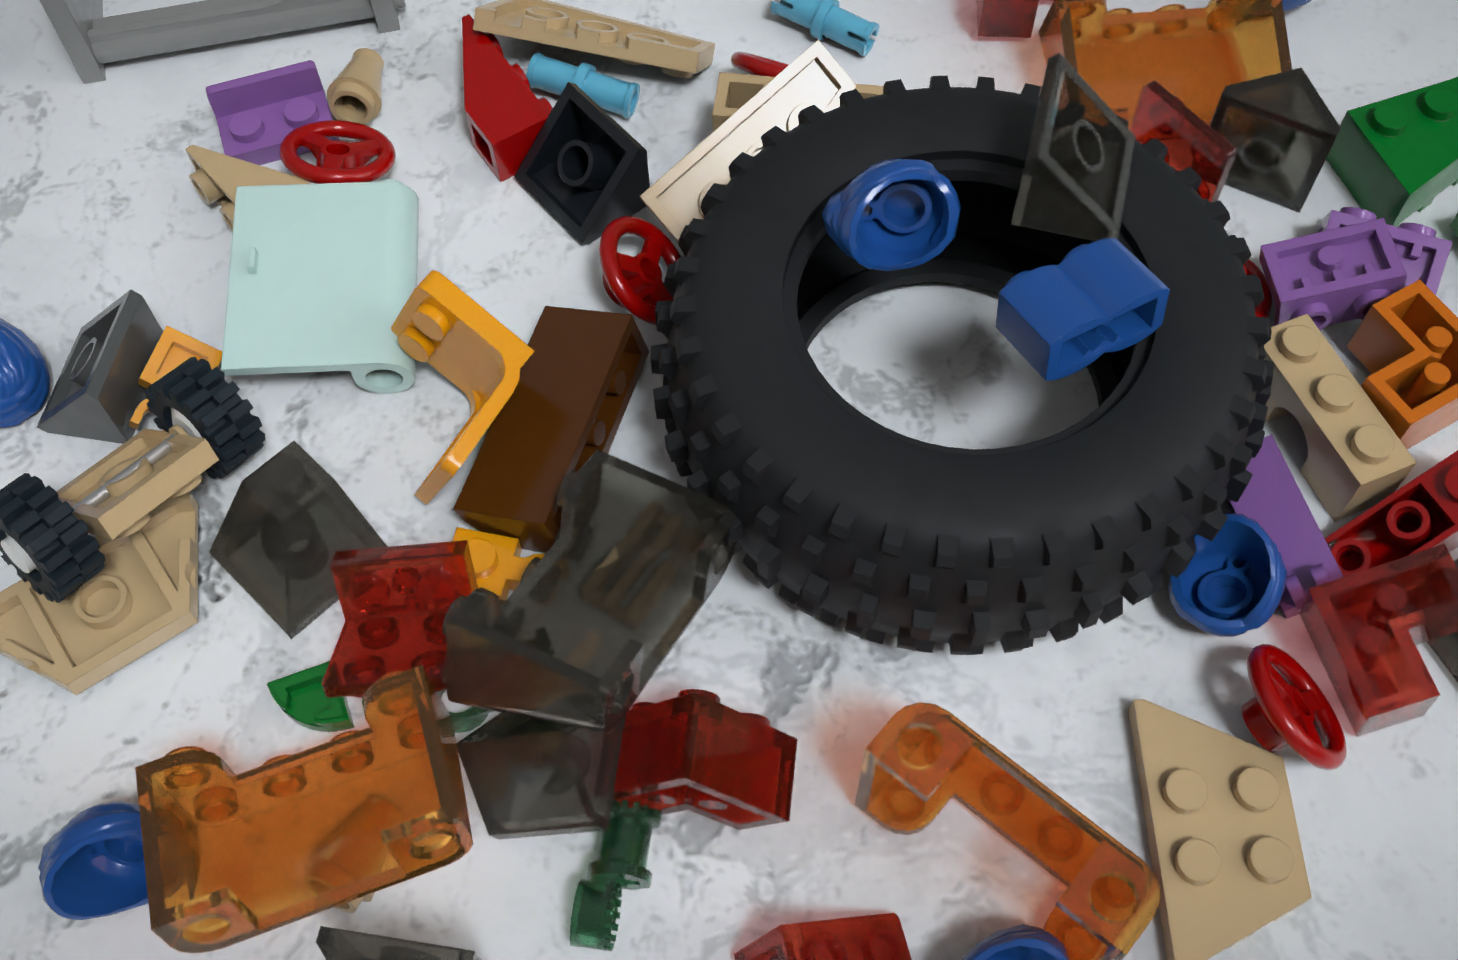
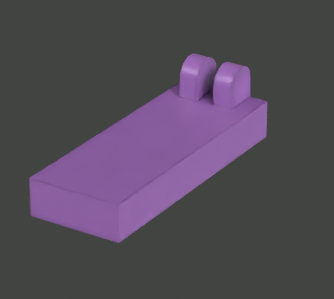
[1230,434,1351,619]

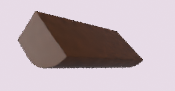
[453,306,649,557]

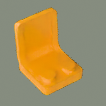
[391,270,534,505]

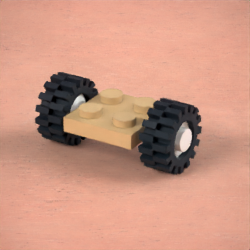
[0,357,265,603]

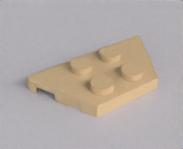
[0,492,198,695]
[1128,699,1312,960]

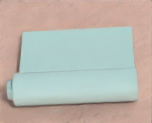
[221,179,419,394]

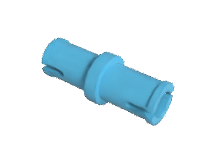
[771,0,880,56]
[526,52,640,118]

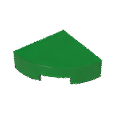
[267,660,355,732]

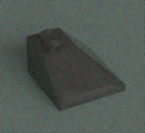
[209,441,392,639]

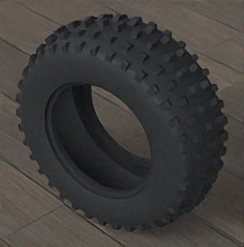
[651,75,1274,655]

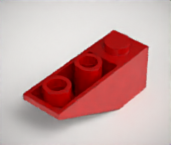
[462,14,553,182]
[1325,450,1458,607]

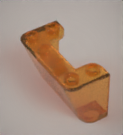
[1038,0,1298,140]
[135,665,473,953]
[855,702,1160,960]

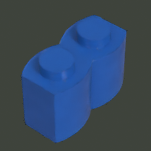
[995,238,1170,381]

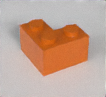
[1347,279,1458,449]

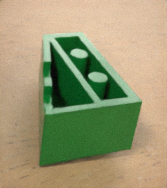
[1325,77,1458,227]

